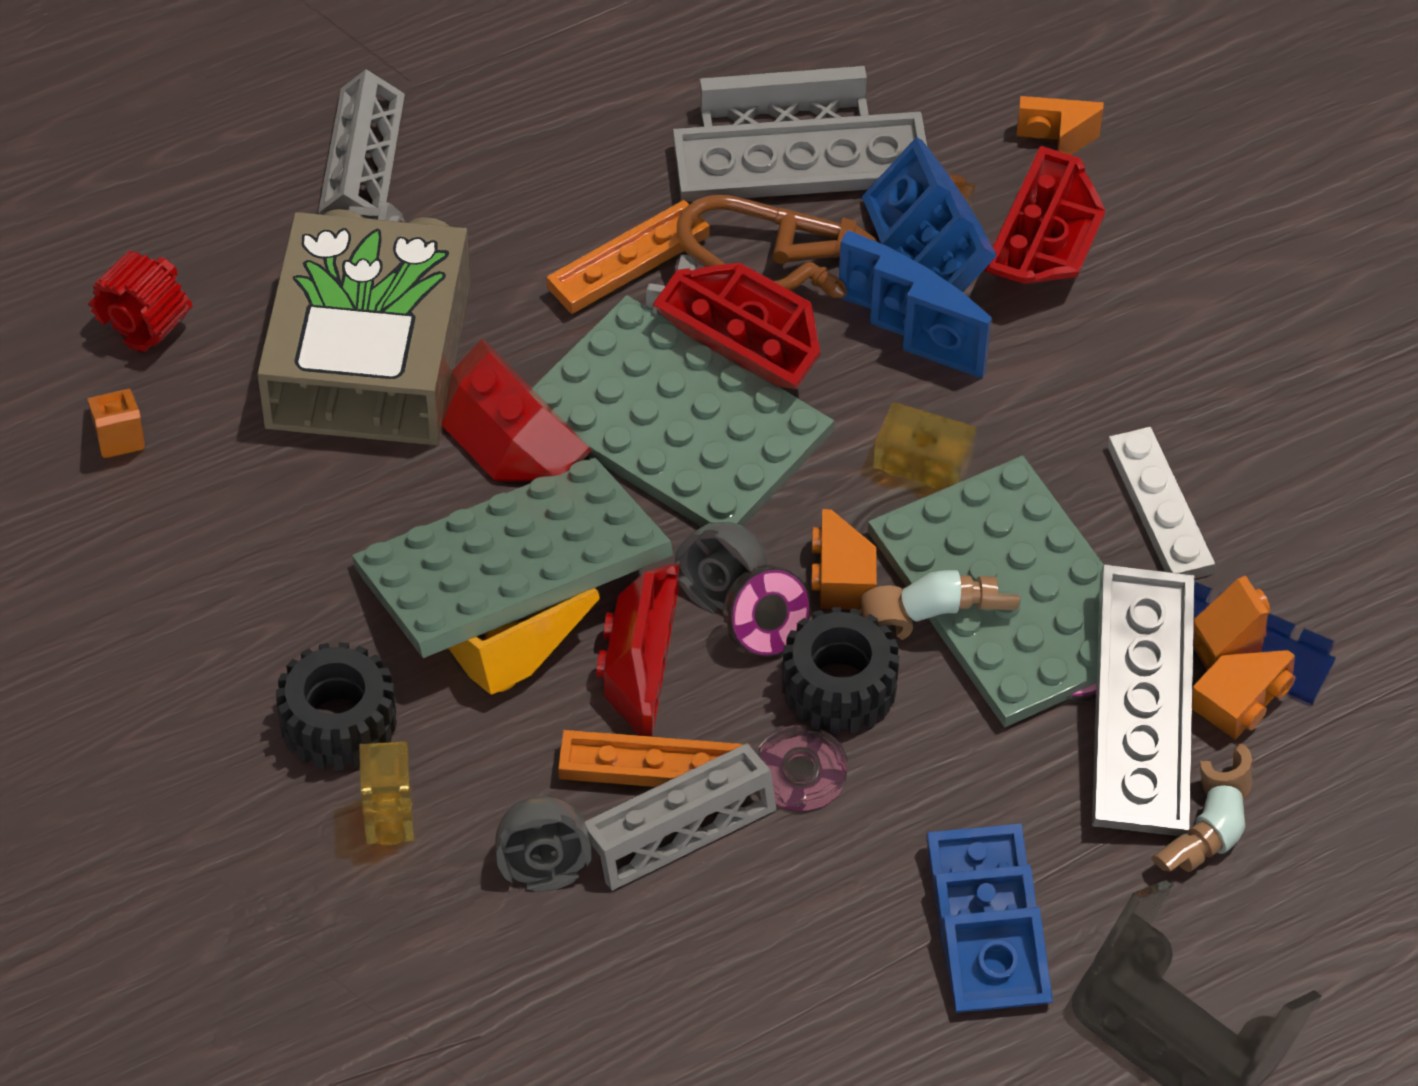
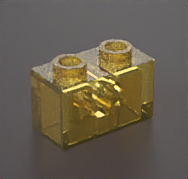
[873,402,977,489]
[359,742,414,846]

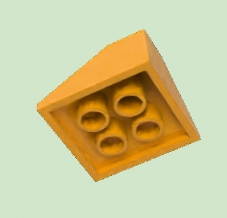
[448,588,600,695]

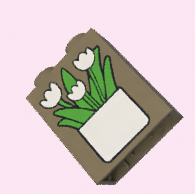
[258,209,471,446]

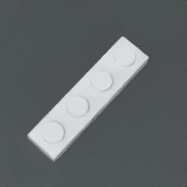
[1108,427,1215,579]

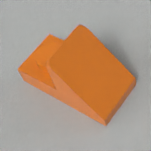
[1017,96,1104,155]
[87,388,145,458]

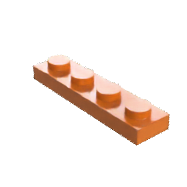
[546,200,710,314]
[558,730,750,787]

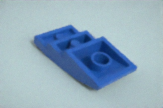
[862,137,997,292]
[839,230,992,379]
[926,823,1053,1013]

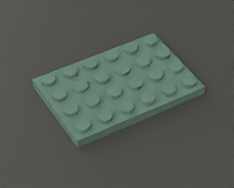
[532,295,834,527]
[868,455,1104,728]
[352,458,673,658]

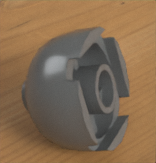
[675,522,768,615]
[495,795,591,892]

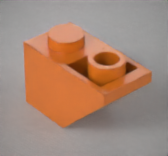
[811,509,877,610]
[1193,575,1270,671]
[1192,650,1296,740]

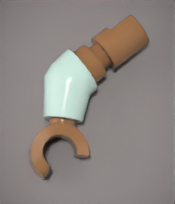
[860,570,1020,640]
[1151,744,1252,872]

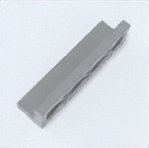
[700,66,869,127]
[318,69,405,215]
[585,743,777,891]

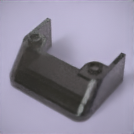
[1072,880,1322,1086]

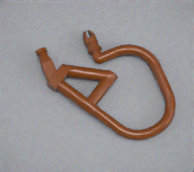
[676,195,878,299]

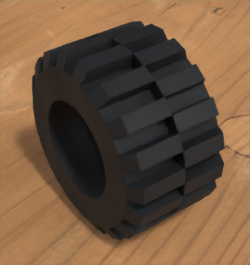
[782,607,900,734]
[276,642,397,771]

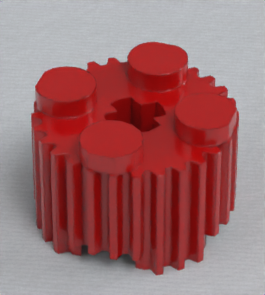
[88,251,193,353]

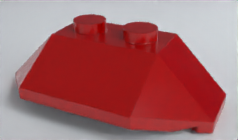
[984,146,1106,284]
[653,262,821,389]
[442,339,592,482]
[596,564,679,737]

